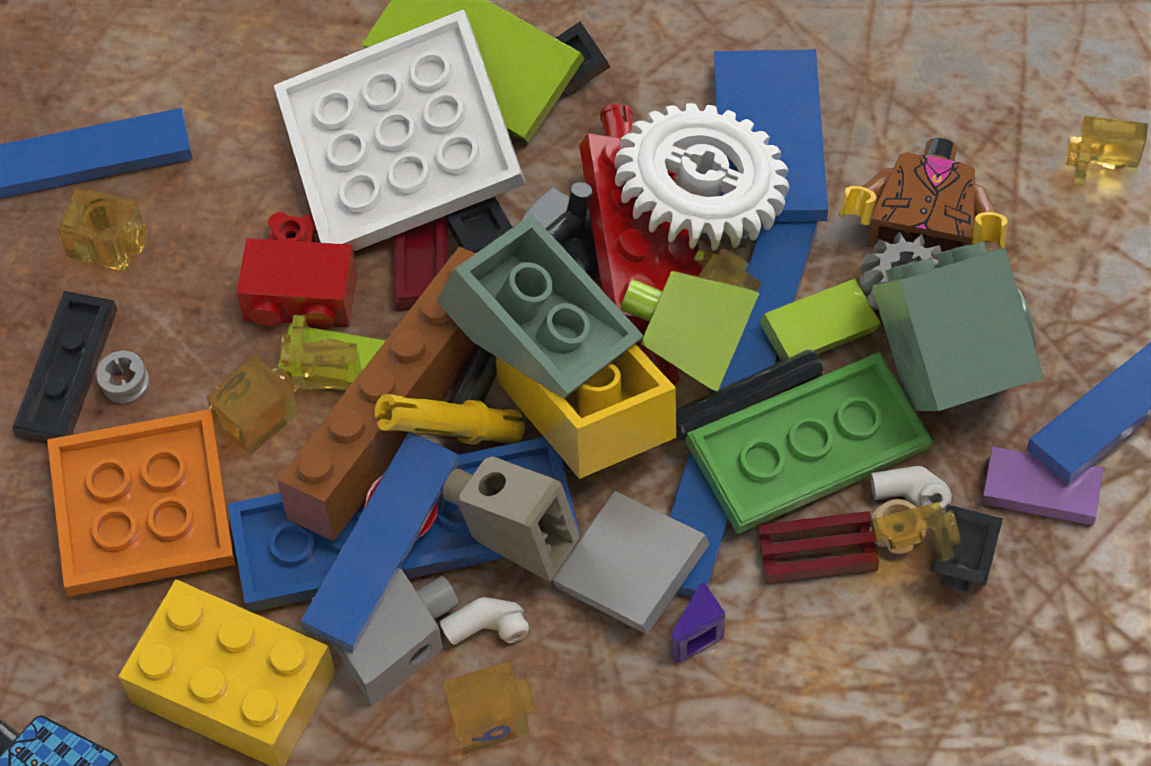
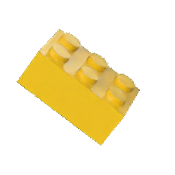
[496,345,676,479]
[118,579,336,766]

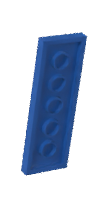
[228,437,580,612]

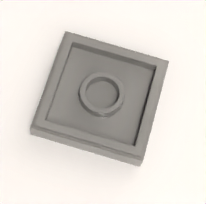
[552,491,710,635]

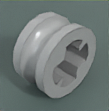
[96,350,150,405]

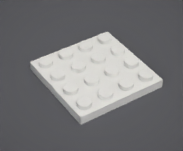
[274,9,526,252]

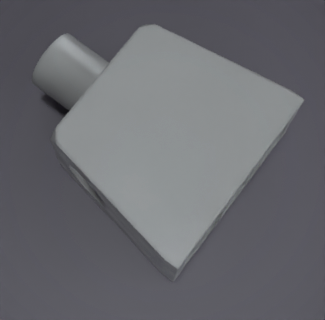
[311,568,459,706]

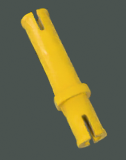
[375,394,525,445]

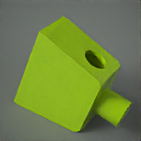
[620,271,759,392]

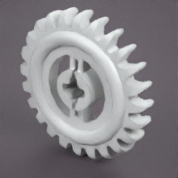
[614,103,790,251]

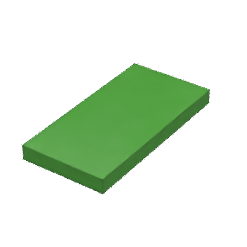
[685,352,934,534]

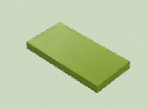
[362,0,584,144]

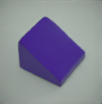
[671,582,725,663]

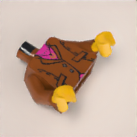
[838,138,1008,252]

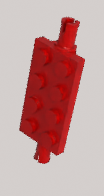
[579,103,705,385]

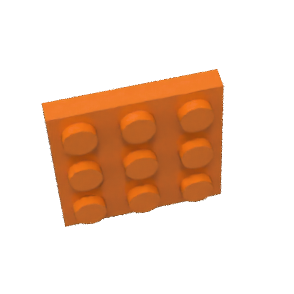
[47,409,236,597]

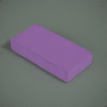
[982,447,1104,525]

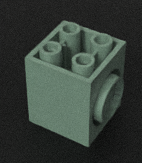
[872,242,1044,411]

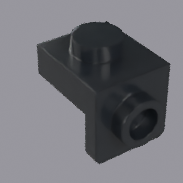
[930,504,1003,593]

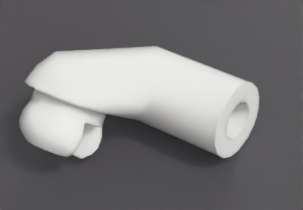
[870,466,952,515]
[440,597,529,645]

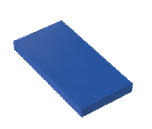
[714,49,828,222]

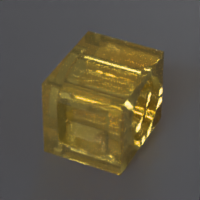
[57,187,147,272]

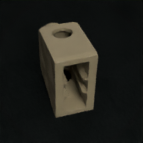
[442,456,580,582]

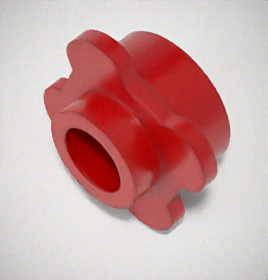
[268,212,317,242]

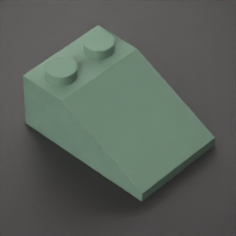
[436,214,643,399]

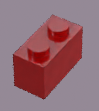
[236,238,357,329]

